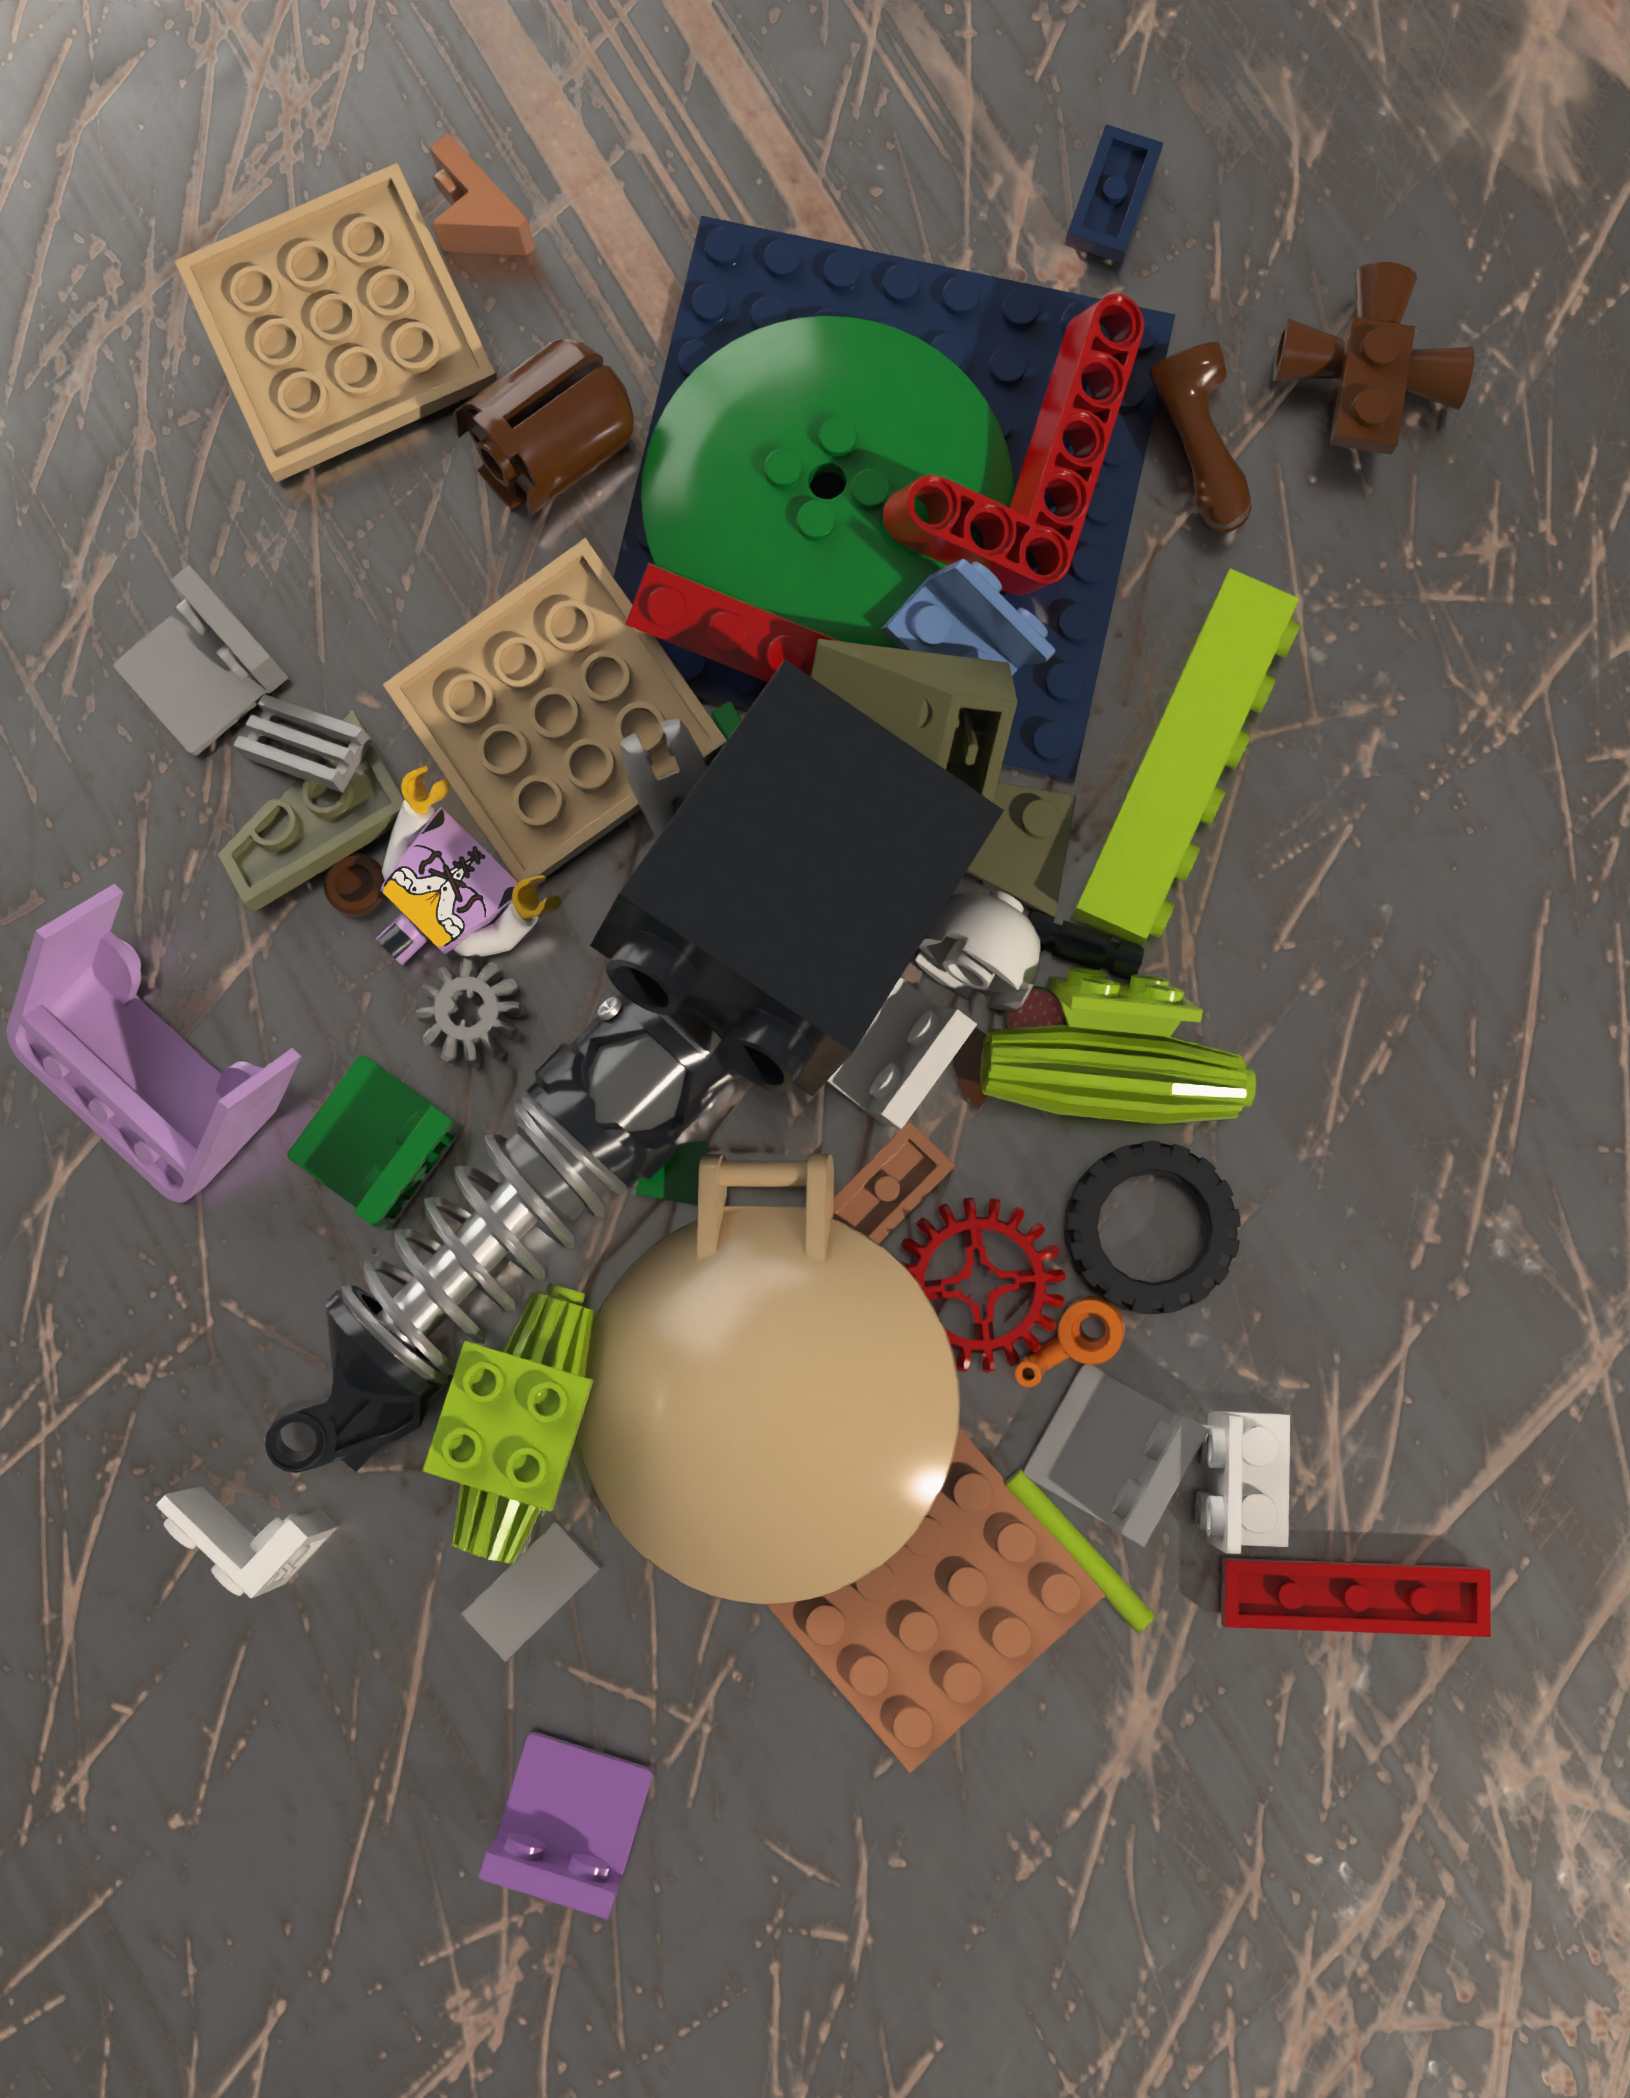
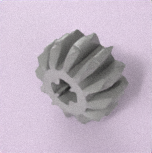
[415,958,526,1067]

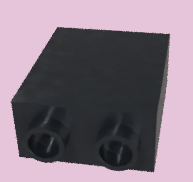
[590,659,1004,1096]

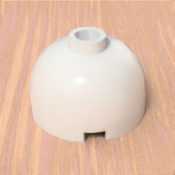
[915,890,1040,1011]

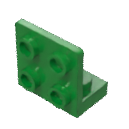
[287,1055,465,1231]

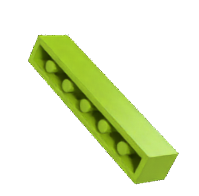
[1070,568,1301,946]

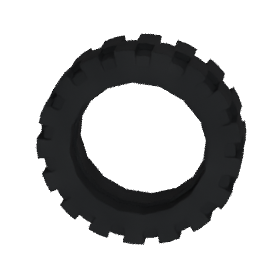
[1064,1141,1241,1314]

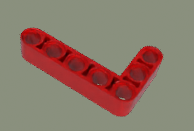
[883,293,1144,596]

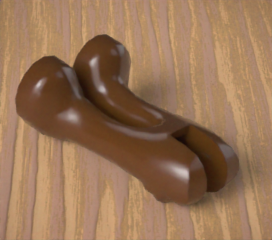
[1149,342,1252,533]

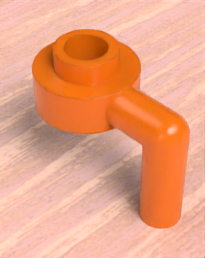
[1015,1296,1125,1387]

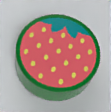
[1002,986,1066,1029]

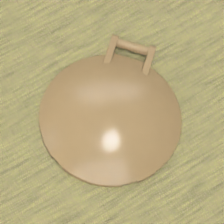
[578,1154,960,1604]

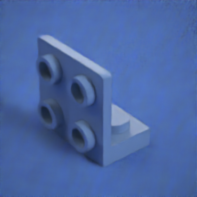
[881,559,1056,676]

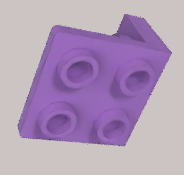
[478,1732,653,1920]

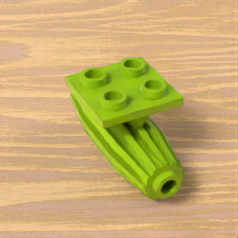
[980,968,1256,1124]
[423,1283,594,1564]

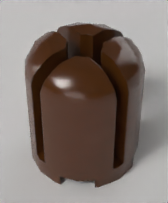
[452,338,634,517]

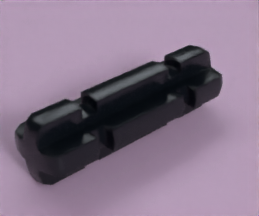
[1027,911,1144,979]

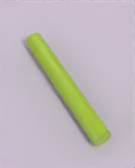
[1005,1468,1155,1633]

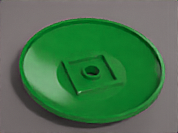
[641,316,1014,649]

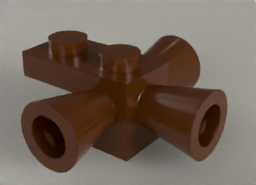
[1273,262,1474,455]

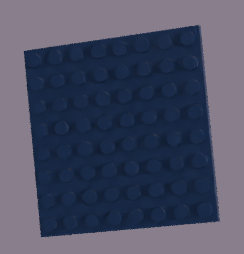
[614,216,1176,783]

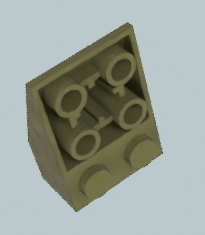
[811,639,1017,802]

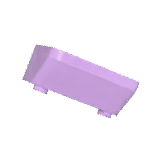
[6,884,302,1203]

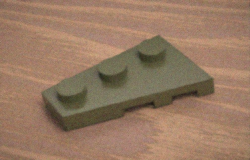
[217,710,405,913]
[966,782,1076,919]

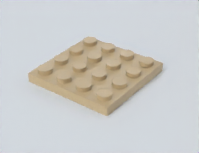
[174,163,498,482]
[382,538,727,882]

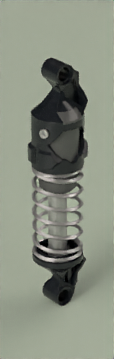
[265,993,741,1473]

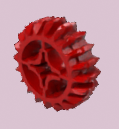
[900,1197,1066,1373]

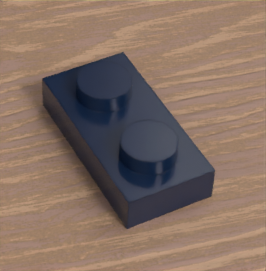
[1065,124,1164,263]

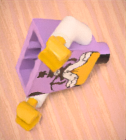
[375,765,561,965]

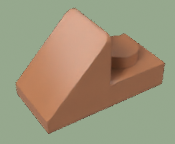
[429,133,536,256]

